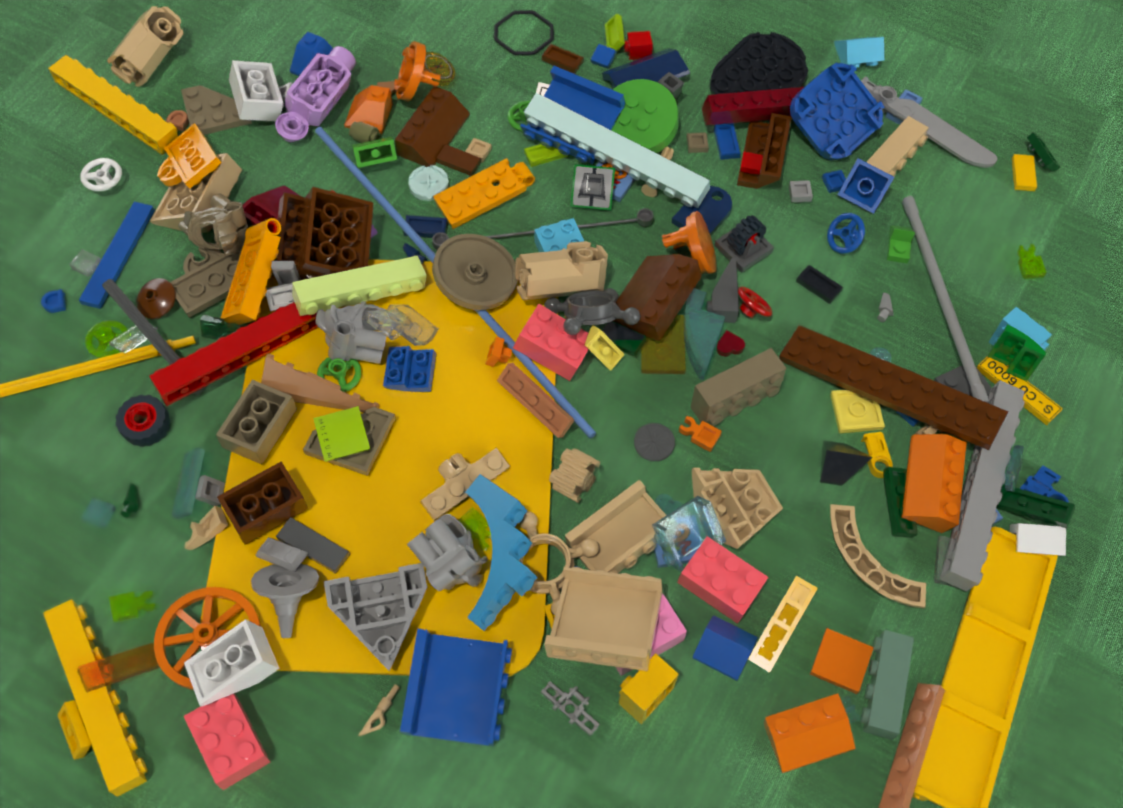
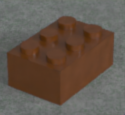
[217,461,308,545]

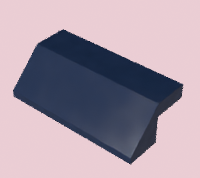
[602,48,690,89]

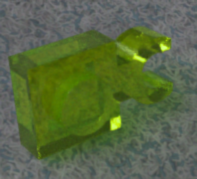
[1017,244,1047,279]
[458,507,492,551]
[109,591,156,623]

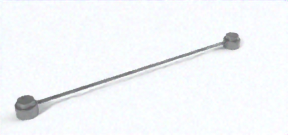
[432,208,654,250]

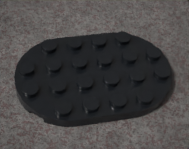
[709,32,808,95]

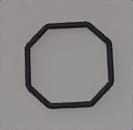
[494,10,554,55]

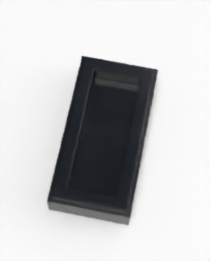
[796,265,844,304]

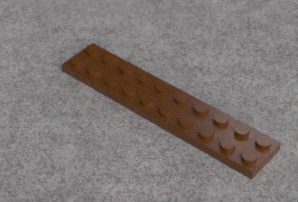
[779,325,1009,450]

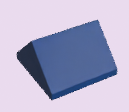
[838,158,894,214]
[692,615,758,681]

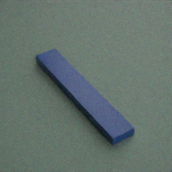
[79,201,155,309]

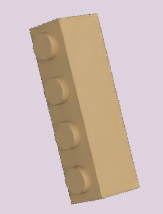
[867,116,929,177]

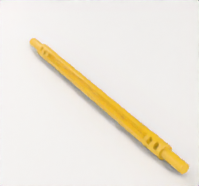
[0,335,196,398]

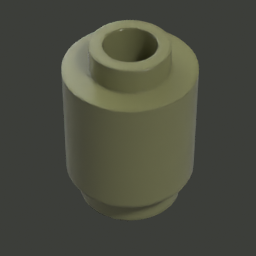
[349,121,380,143]

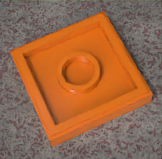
[810,628,873,694]

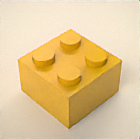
[619,653,679,724]

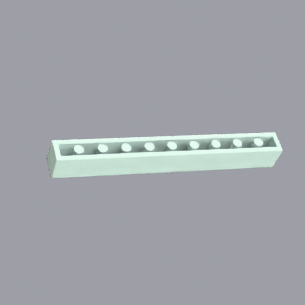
[524,93,710,209]

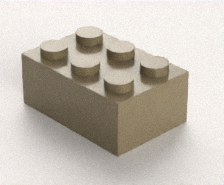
[216,380,297,465]

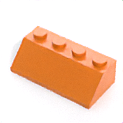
[901,434,967,533]

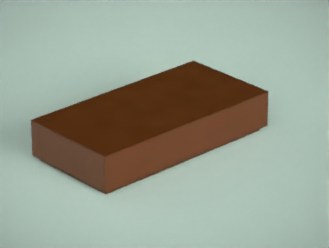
[542,44,584,74]
[436,144,481,176]

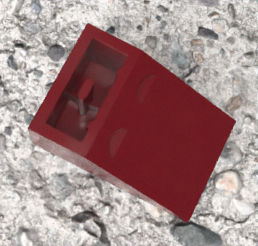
[242,185,300,236]

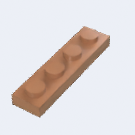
[497,363,575,438]

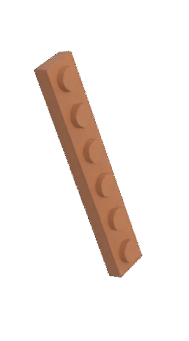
[879,683,945,808]

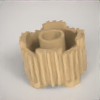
[549,448,600,503]

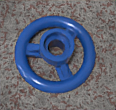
[827,213,865,254]

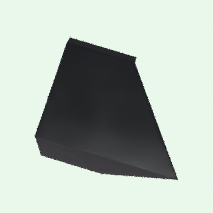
[820,440,873,486]

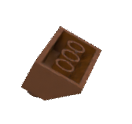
[395,87,470,167]

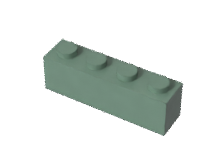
[860,630,914,740]

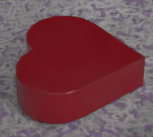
[716,330,745,357]

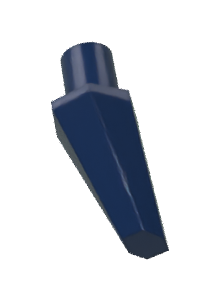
[403,243,427,264]

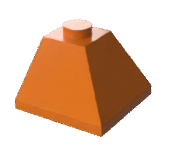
[344,85,393,134]

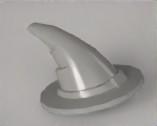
[251,564,319,638]

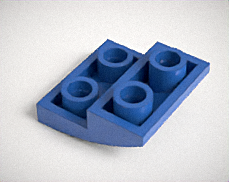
[383,346,436,392]

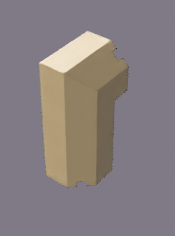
[107,6,184,87]
[515,241,608,301]

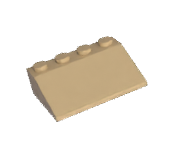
[150,153,242,233]

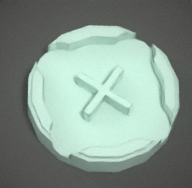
[408,165,449,201]

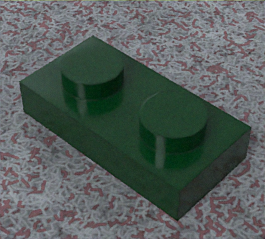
[1027,132,1060,172]

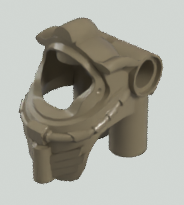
[178,193,248,256]

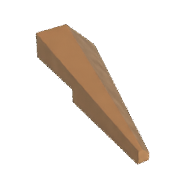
[261,354,379,413]

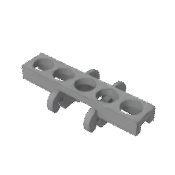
[541,681,600,736]

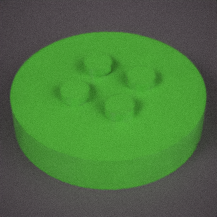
[611,79,679,153]

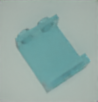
[652,496,726,571]

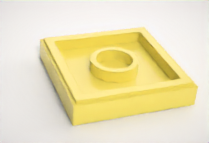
[830,390,885,434]

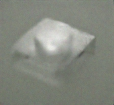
[69,249,101,277]

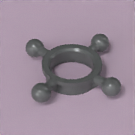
[544,288,640,335]

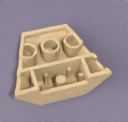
[691,468,783,549]

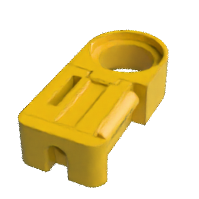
[861,432,893,478]

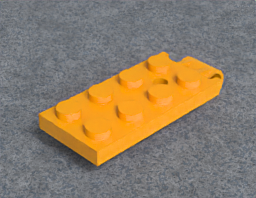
[433,158,535,229]

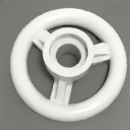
[80,158,122,191]

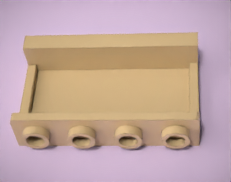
[565,480,676,574]

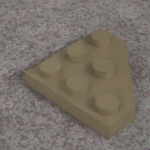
[181,85,252,135]
[303,407,396,476]

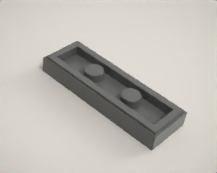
[276,517,350,574]

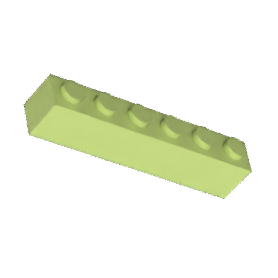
[292,256,427,316]

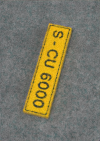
[976,356,1063,425]

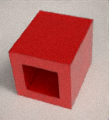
[624,31,653,60]

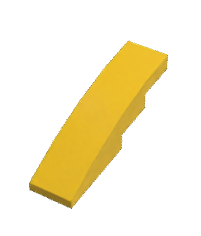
[748,576,818,672]

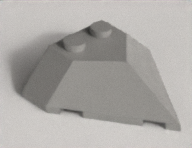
[324,563,427,671]

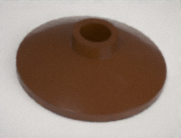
[137,278,176,319]

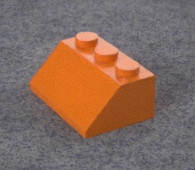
[764,693,856,773]

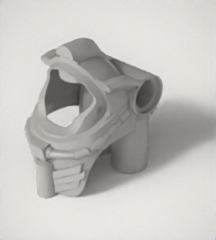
[316,301,389,364]
[407,514,487,591]

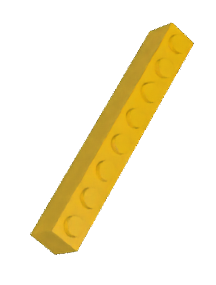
[48,55,178,155]
[43,599,147,797]

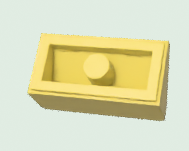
[585,325,625,371]

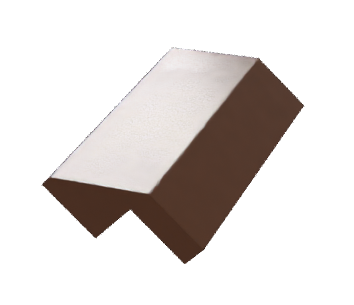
[737,113,791,189]

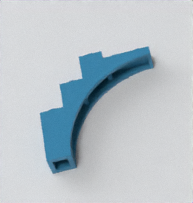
[465,474,537,631]

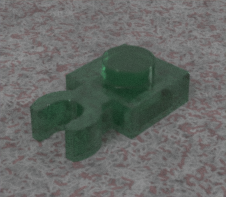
[199,315,239,340]

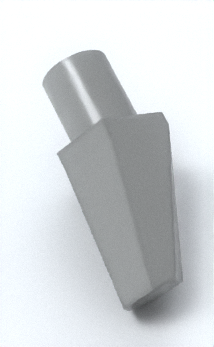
[877,293,894,322]

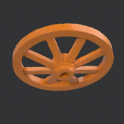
[154,587,261,690]

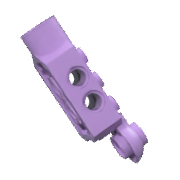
[275,46,356,142]

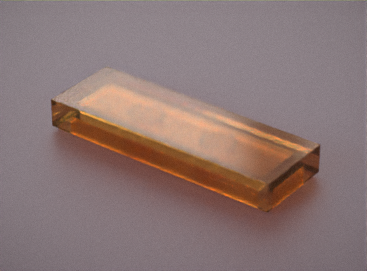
[77,642,160,693]

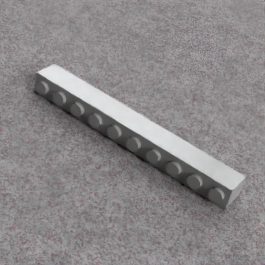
[940,380,1025,592]

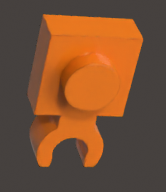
[679,416,722,452]

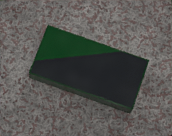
[602,321,647,356]

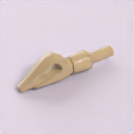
[358,685,400,737]

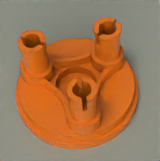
[662,211,717,274]

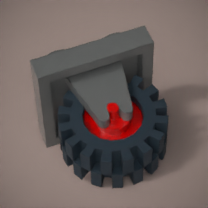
[714,215,774,273]

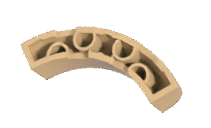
[830,504,926,609]

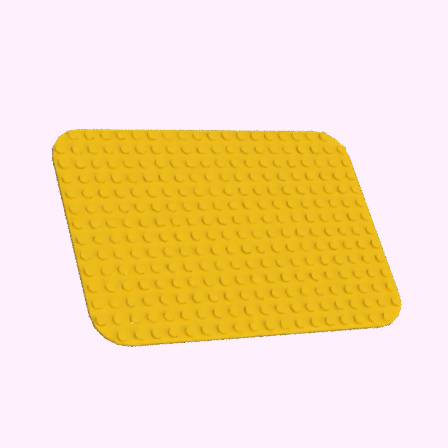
[201,259,559,677]

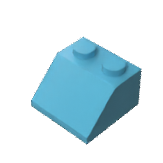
[834,37,884,67]

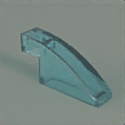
[683,288,725,380]

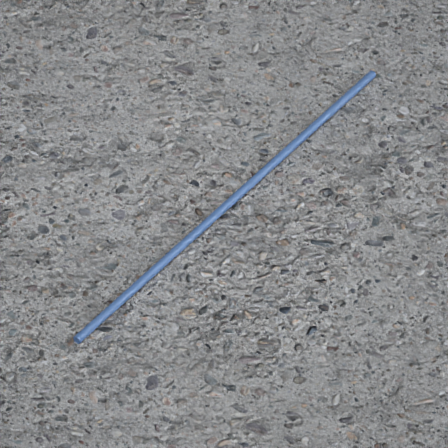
[315,127,596,439]

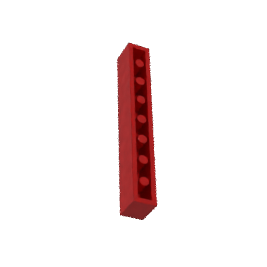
[149,302,319,407]

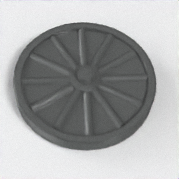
[634,423,675,461]

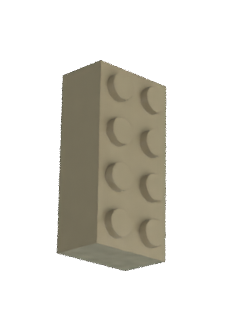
[690,348,786,426]

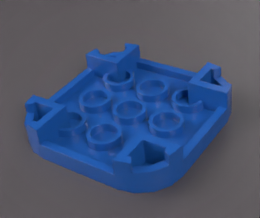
[790,62,885,161]

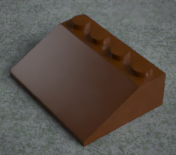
[613,254,702,341]

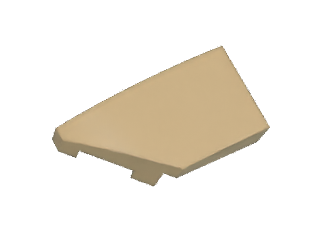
[184,506,228,550]

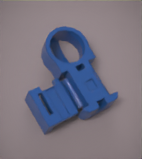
[1020,465,1069,502]

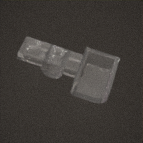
[363,304,439,346]

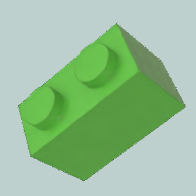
[352,137,397,168]

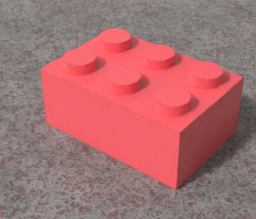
[513,304,589,381]
[677,536,768,624]
[184,693,271,790]

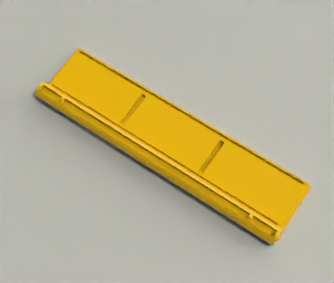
[912,527,1058,808]

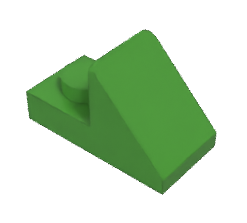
[887,225,915,264]

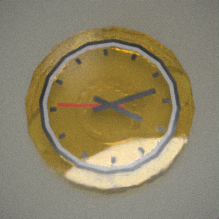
[424,52,455,86]

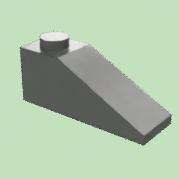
[706,258,739,323]

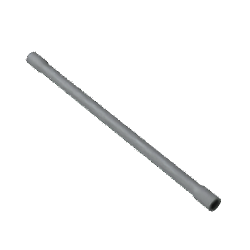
[902,196,990,404]

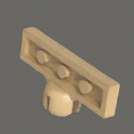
[420,448,510,521]

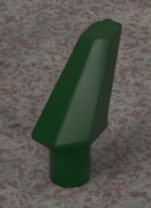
[120,483,139,518]

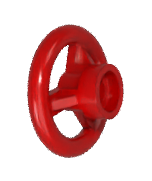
[738,286,773,318]

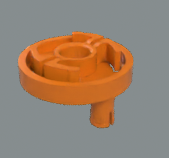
[394,41,440,102]

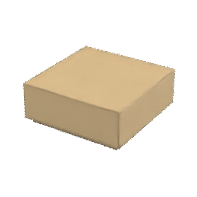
[465,138,492,163]

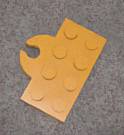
[157,123,222,189]

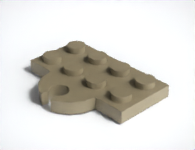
[170,248,242,318]

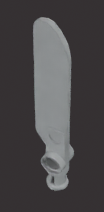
[861,76,997,168]

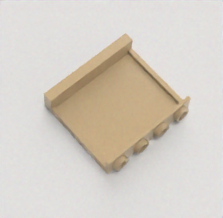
[544,567,663,671]

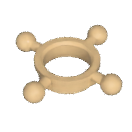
[519,511,599,615]

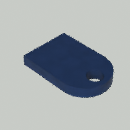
[671,186,732,236]

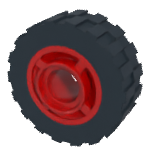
[115,394,171,447]

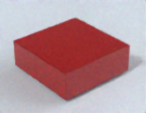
[740,151,763,175]

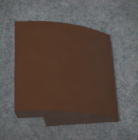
[272,187,374,280]

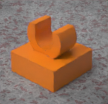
[485,336,512,367]

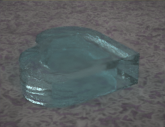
[655,494,684,518]

